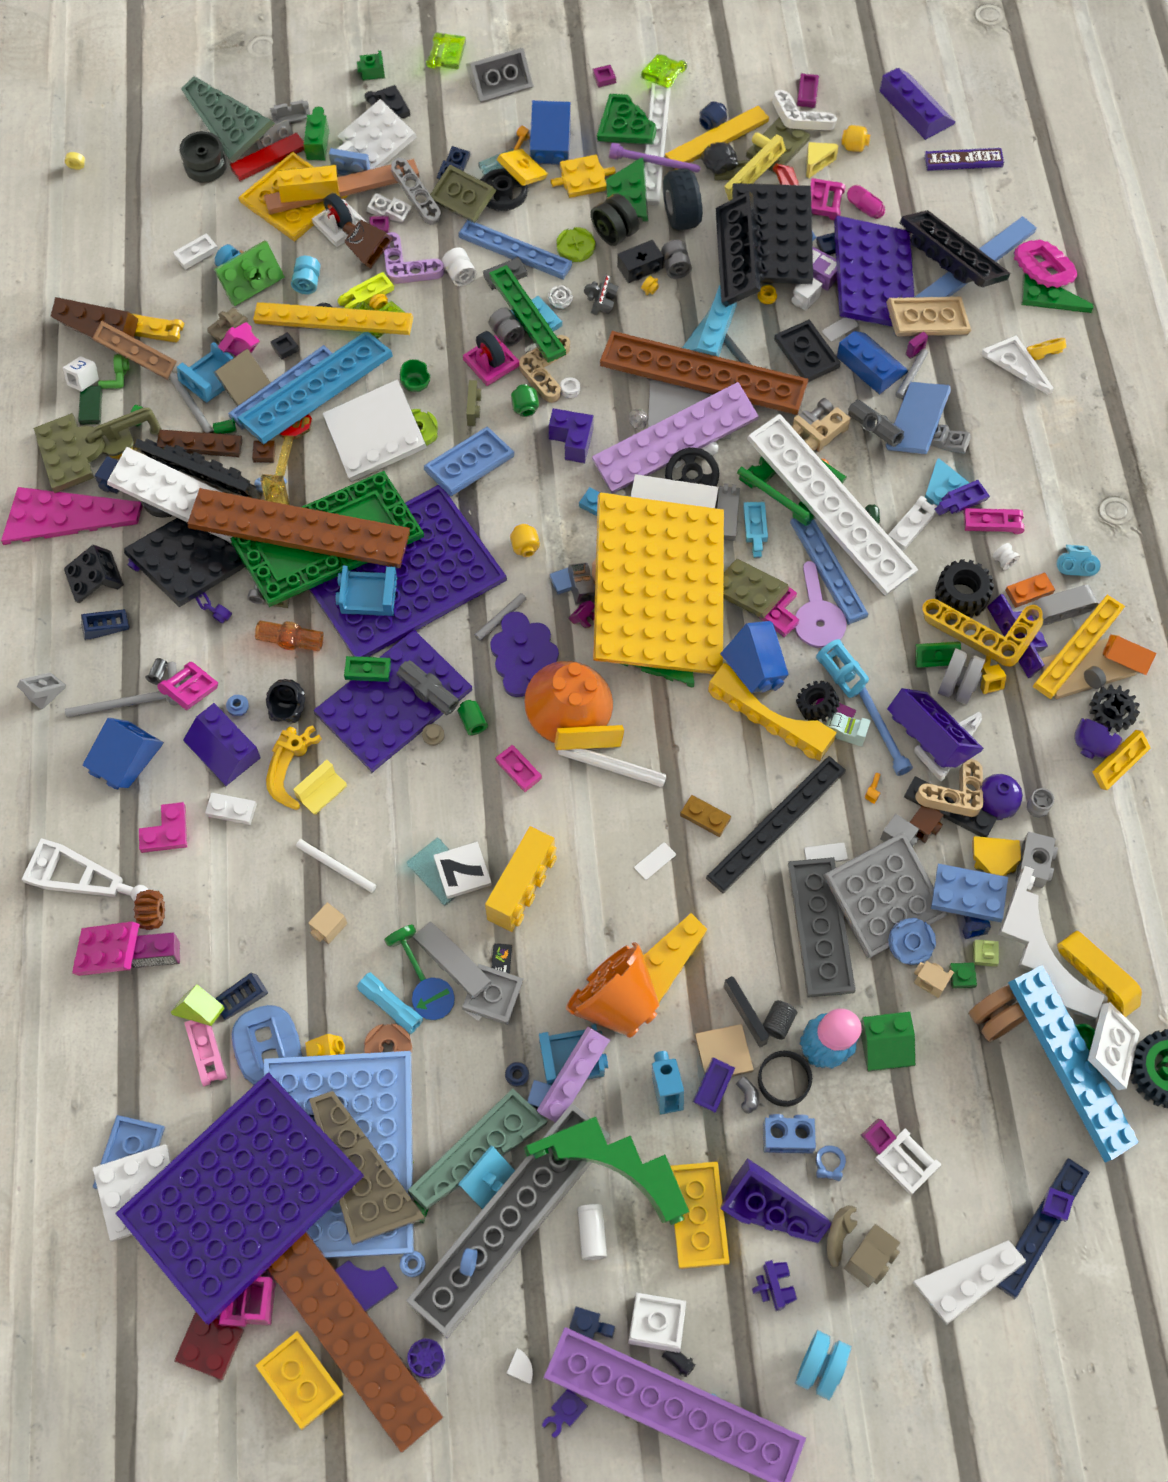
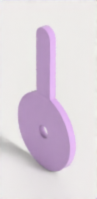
[794,561,846,648]

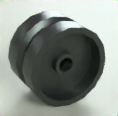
[180,131,226,183]
[591,193,639,246]

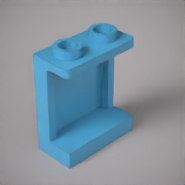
[177,342,234,403]
[335,566,397,616]
[539,1024,609,1085]

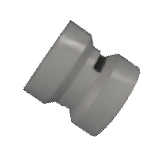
[1027,788,1054,818]

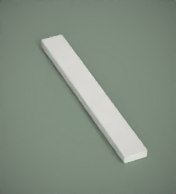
[644,83,671,206]

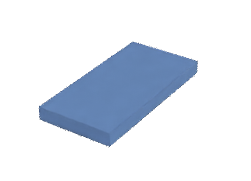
[886,382,951,454]
[424,426,515,496]

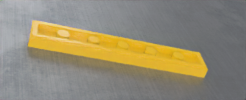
[665,105,769,170]
[1033,594,1125,699]

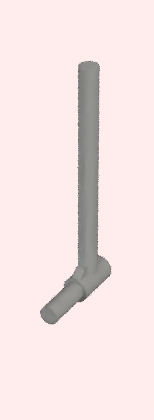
[65,662,180,717]

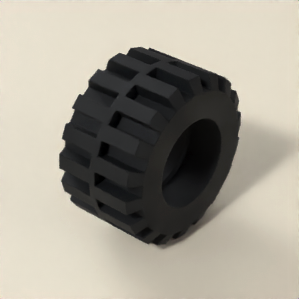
[935,559,994,618]

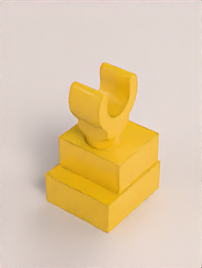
[980,656,1007,694]

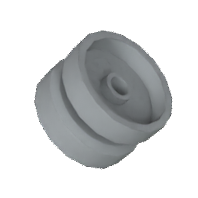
[938,648,985,705]

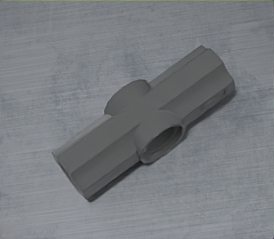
[848,399,904,447]
[397,660,459,716]

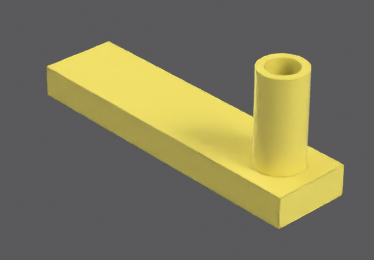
[724,132,786,200]

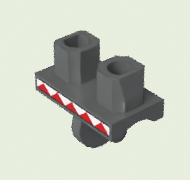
[584,275,618,315]

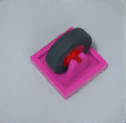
[463,331,520,386]

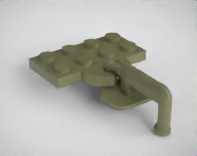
[34,407,162,493]

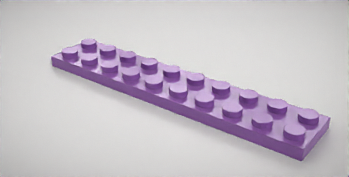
[543,1327,806,1482]

